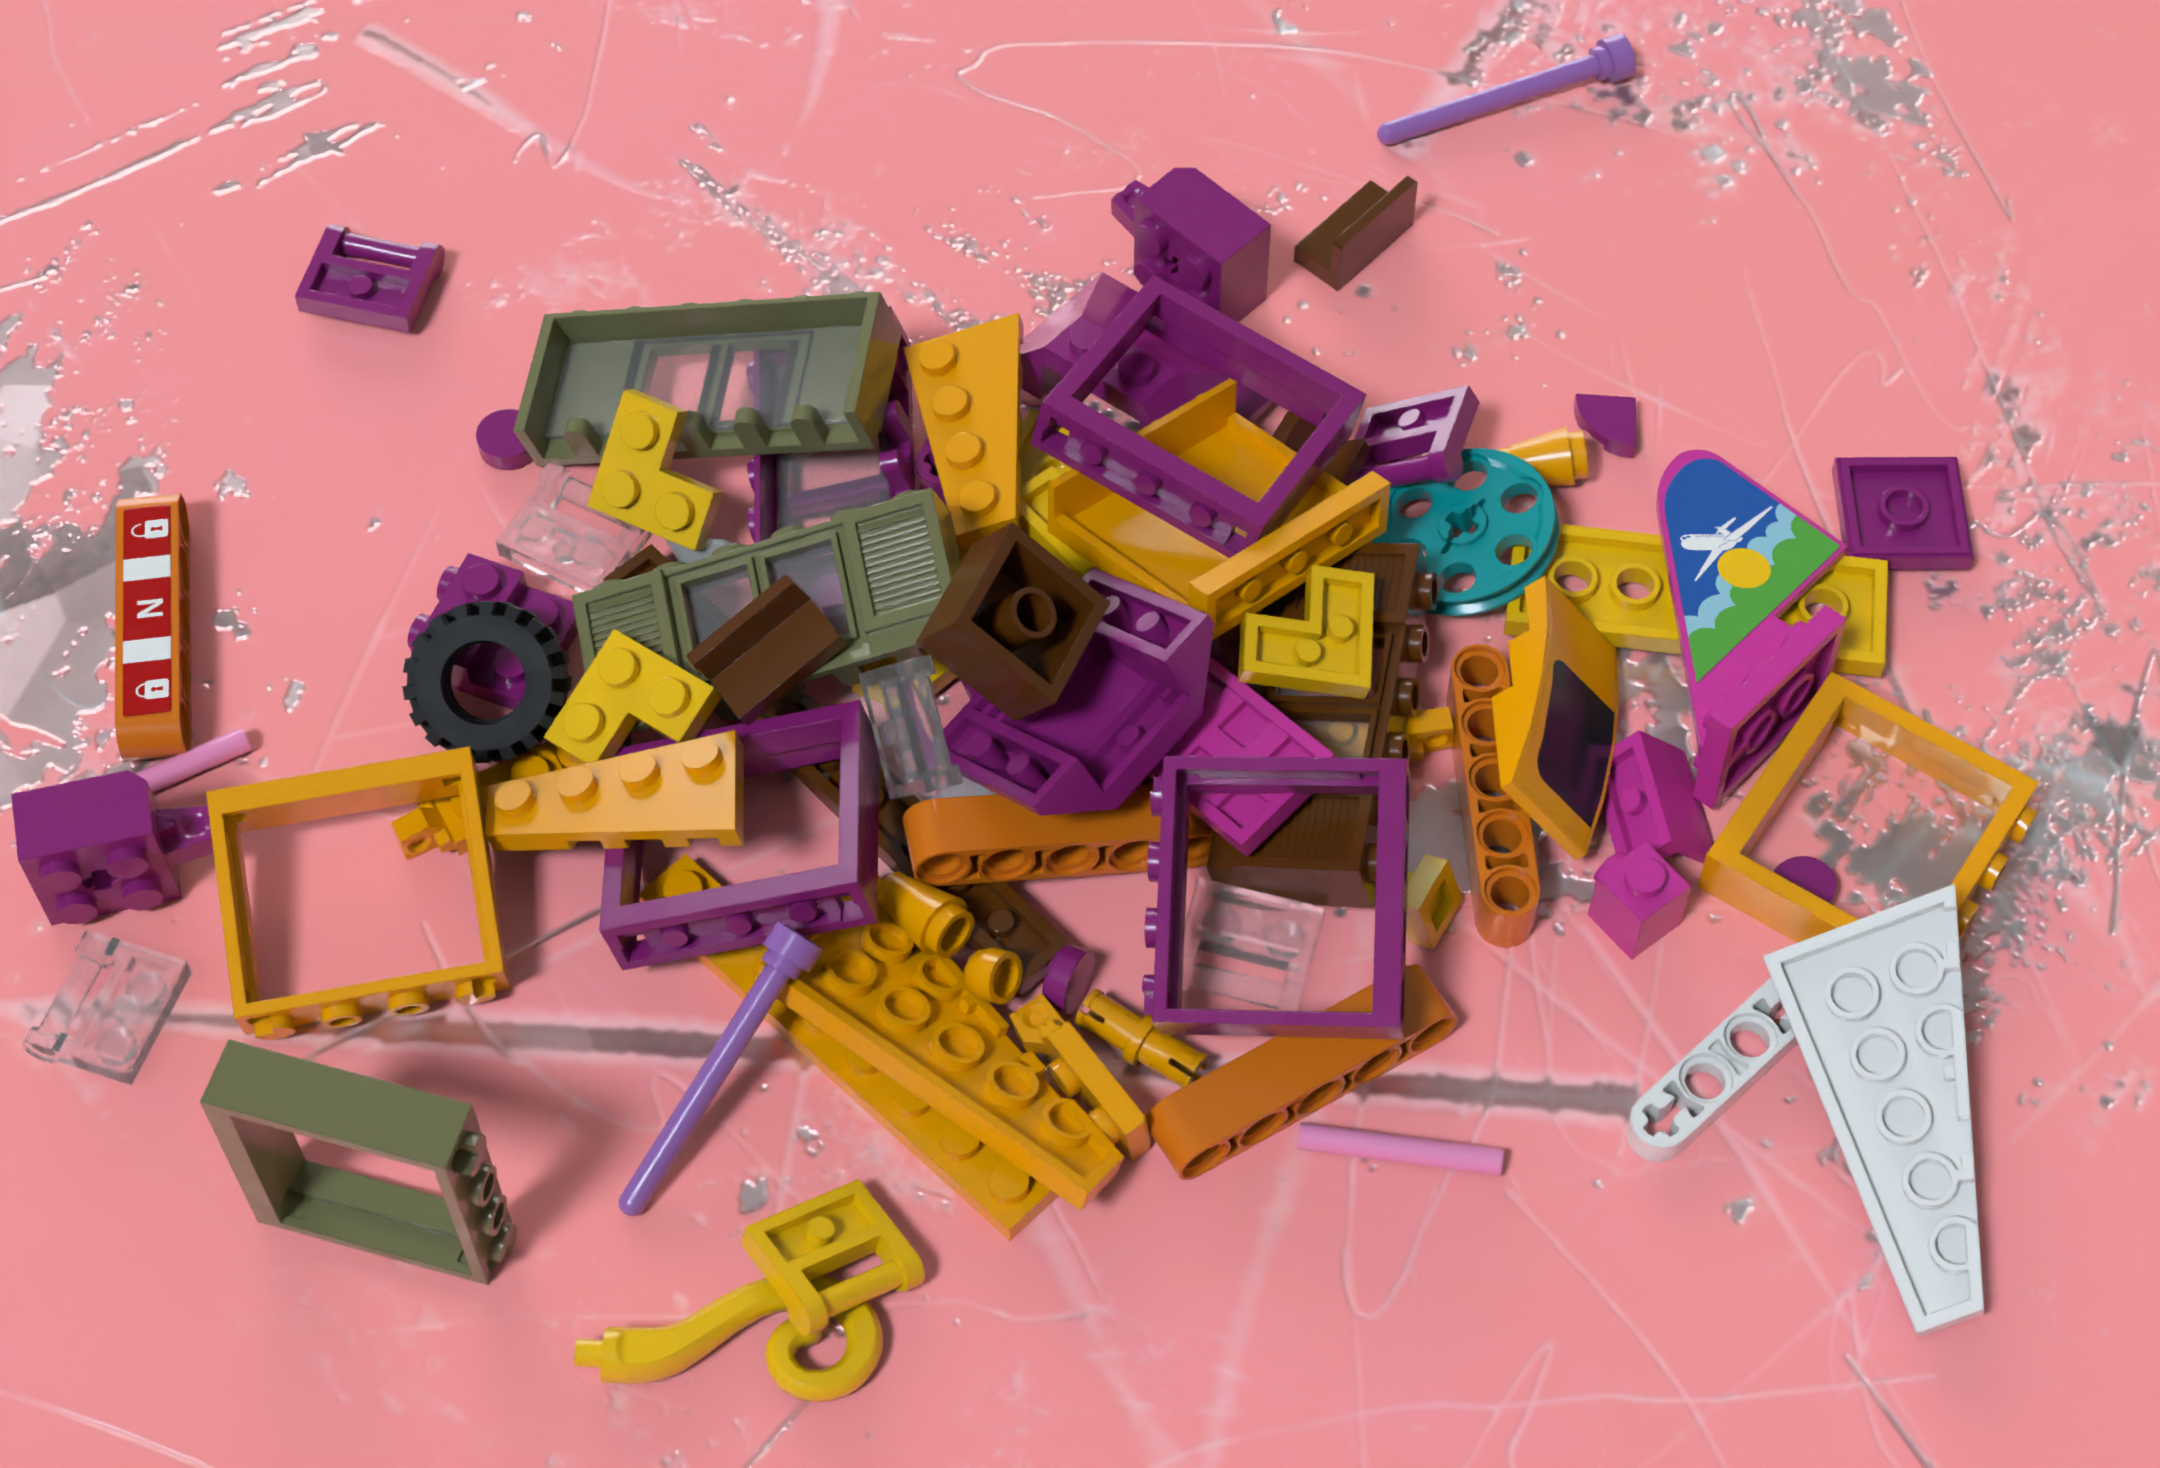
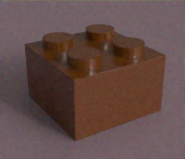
[915,522,1111,722]

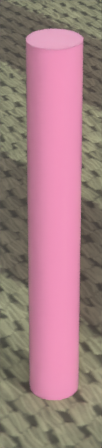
[135,727,252,793]
[1297,1122,1504,1176]

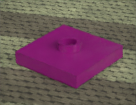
[1832,457,1974,570]

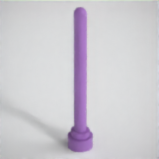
[1377,33,1636,145]
[618,920,824,1216]

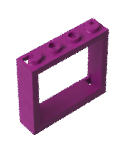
[1031,275,1367,558]
[599,700,879,971]
[1142,756,1410,1039]

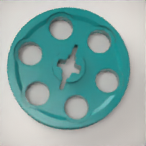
[1372,448,1560,616]

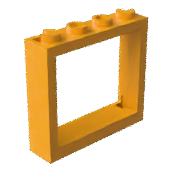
[1697,671,2039,943]
[206,747,511,1040]

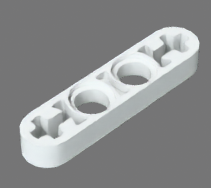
[1626,978,1798,1162]

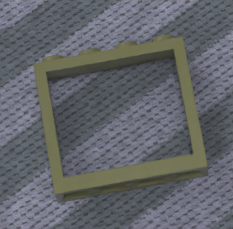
[200,1039,517,1285]

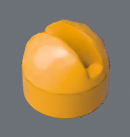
[964,948,1023,1004]

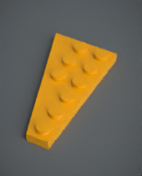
[753,875,1124,1211]

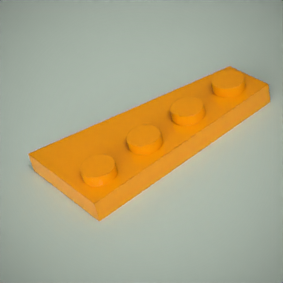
[903,312,1024,550]
[485,730,744,851]

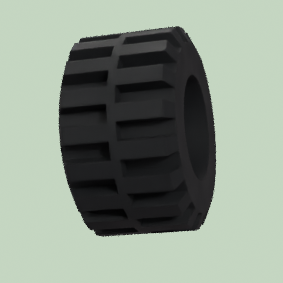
[402,600,572,763]

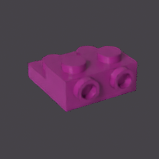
[407,553,578,710]

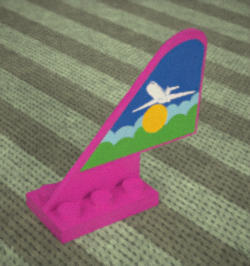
[1656,450,1848,810]

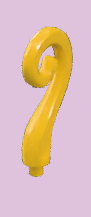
[574,1275,884,1402]

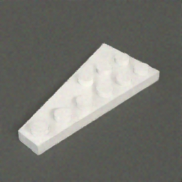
[1763,884,1985,1338]

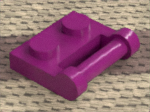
[294,223,445,333]
[1352,385,1480,488]

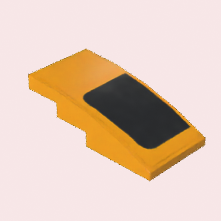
[1491,575,1619,861]

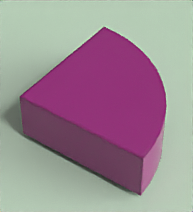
[1573,393,1636,458]

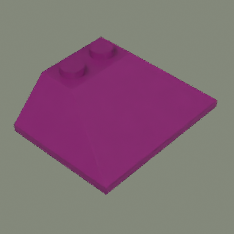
[1021,272,1274,430]
[923,567,1214,816]

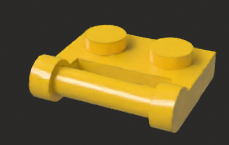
[740,1179,925,1336]

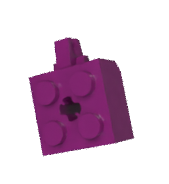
[1111,167,1271,322]
[11,770,213,926]

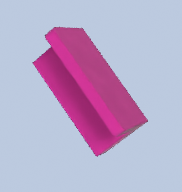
[1602,730,1713,864]

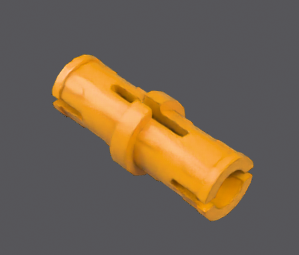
[1075,988,1210,1088]

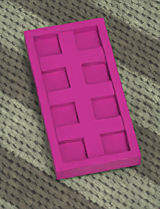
[1148,656,1336,857]

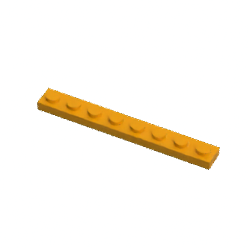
[639,854,1058,1241]

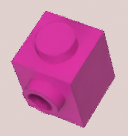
[1588,841,1691,960]

